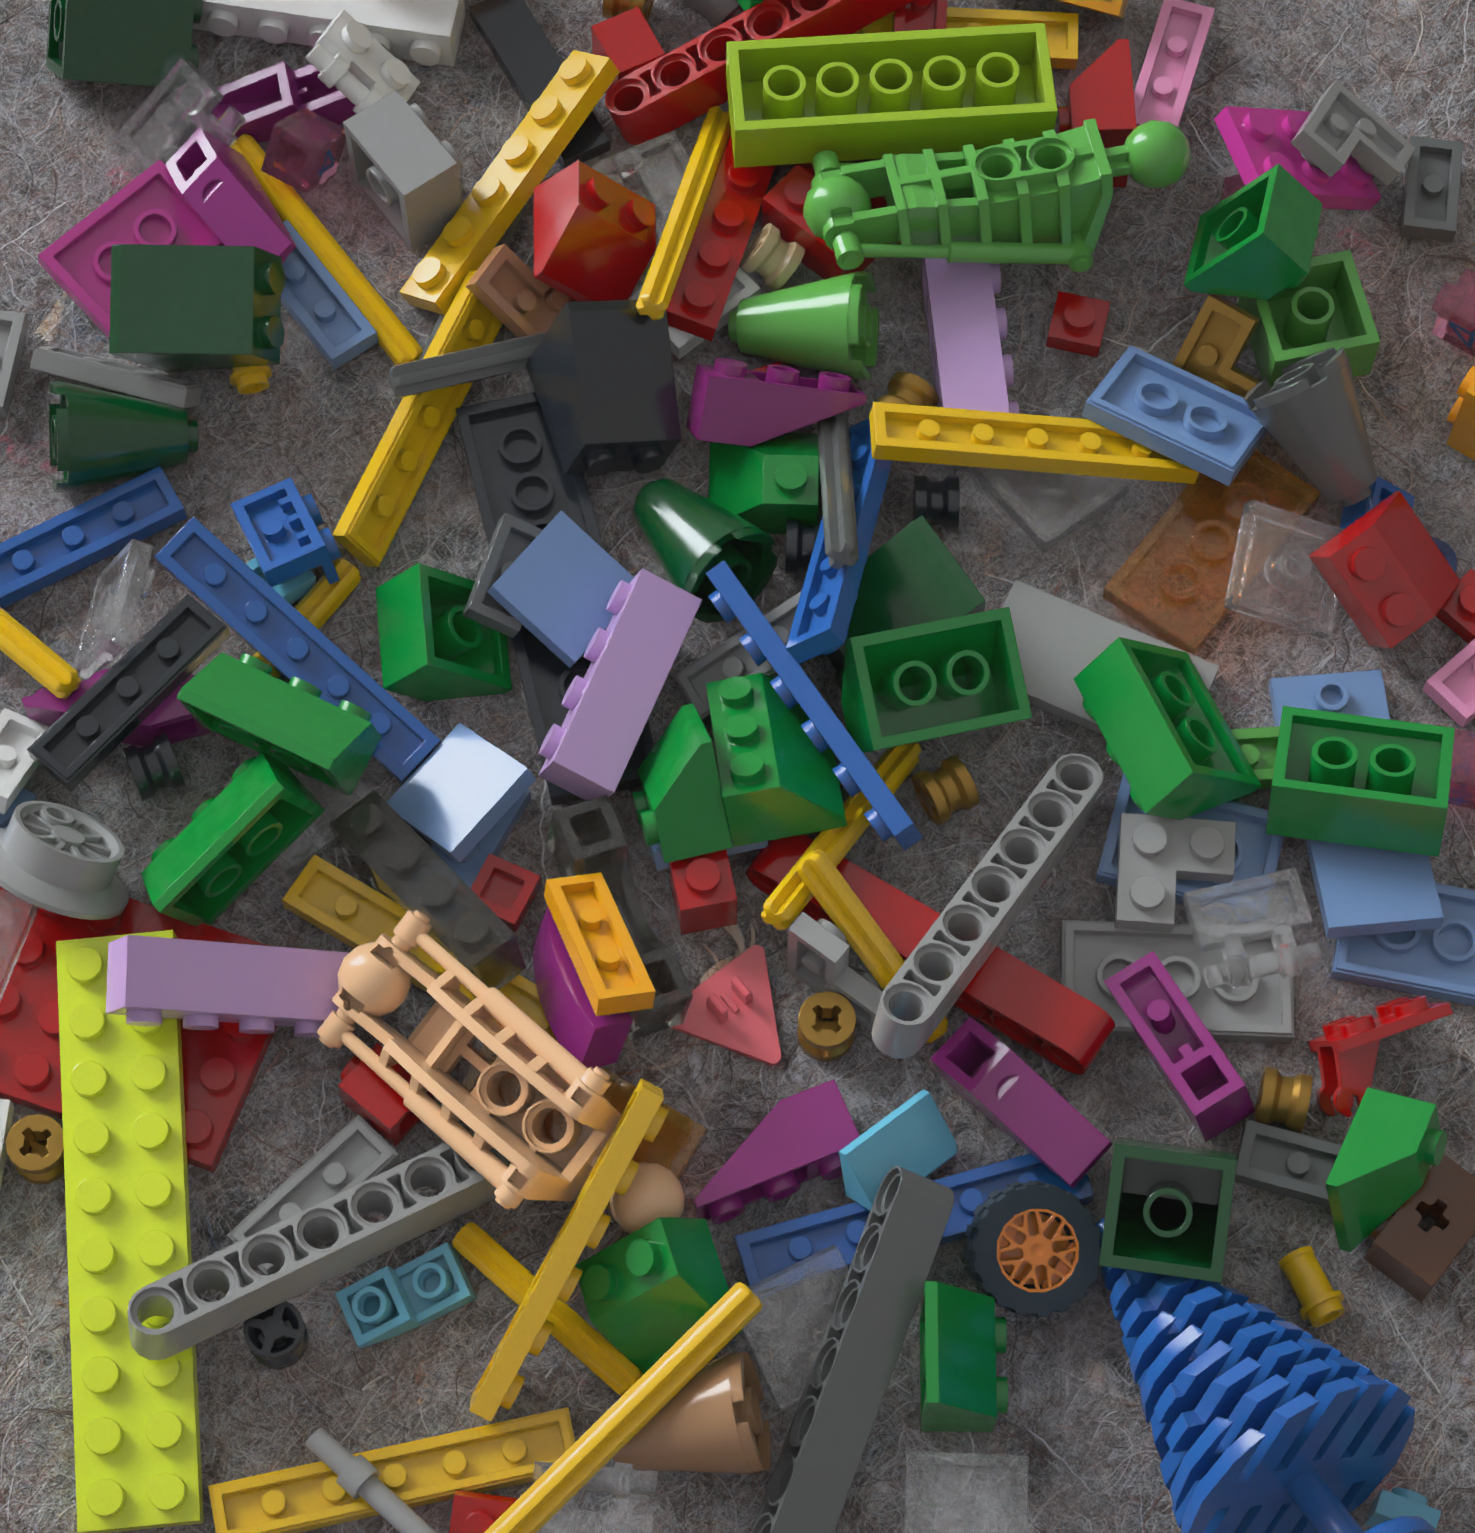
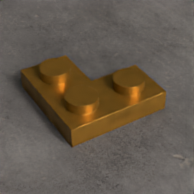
[1172,294,1271,398]

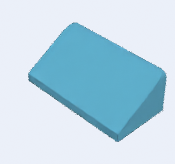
[839,1089,958,1210]

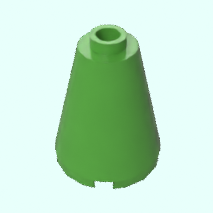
[728,271,879,380]

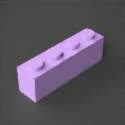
[921,258,1020,414]
[538,568,702,807]
[106,935,350,1038]

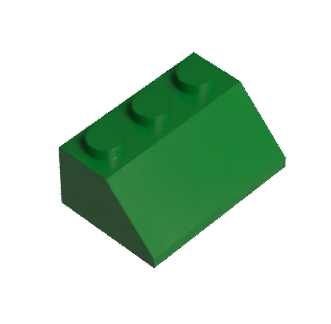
[841,607,1032,753]
[1073,637,1261,820]
[176,652,382,797]
[706,673,847,847]
[1266,706,1455,857]
[140,751,326,927]

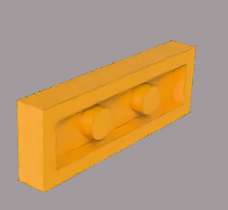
[544,872,656,1016]

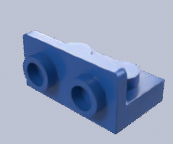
[230,477,341,587]

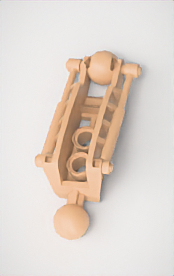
[317,909,685,1234]

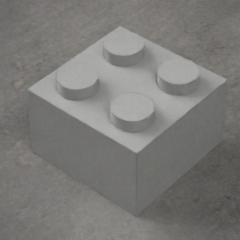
[343,90,465,253]

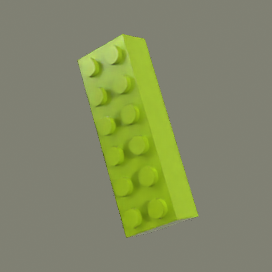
[726,23,1058,168]

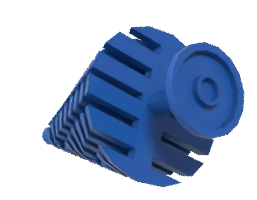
[1095,1217,1438,1533]

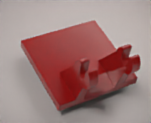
[1307,995,1453,1117]

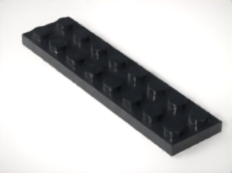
[455,392,654,806]

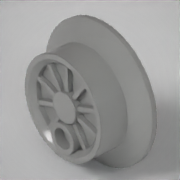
[0,801,129,920]

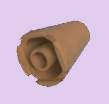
[613,1351,772,1474]

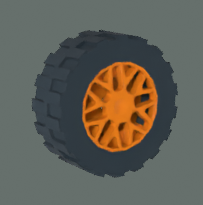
[964,1180,1102,1317]

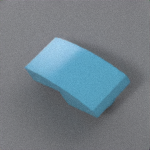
[335,1242,477,1348]

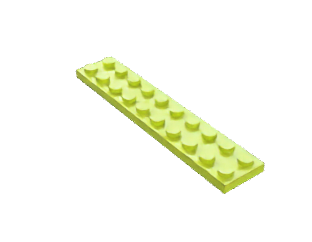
[56,930,204,1533]

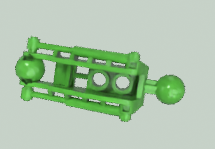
[803,118,1191,272]

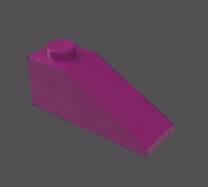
[1104,951,1255,1142]

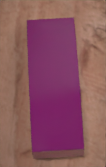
[190,61,356,146]
[533,906,633,1068]

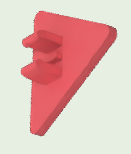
[662,945,781,1066]

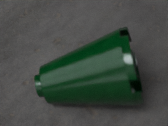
[49,382,199,492]
[633,478,778,623]

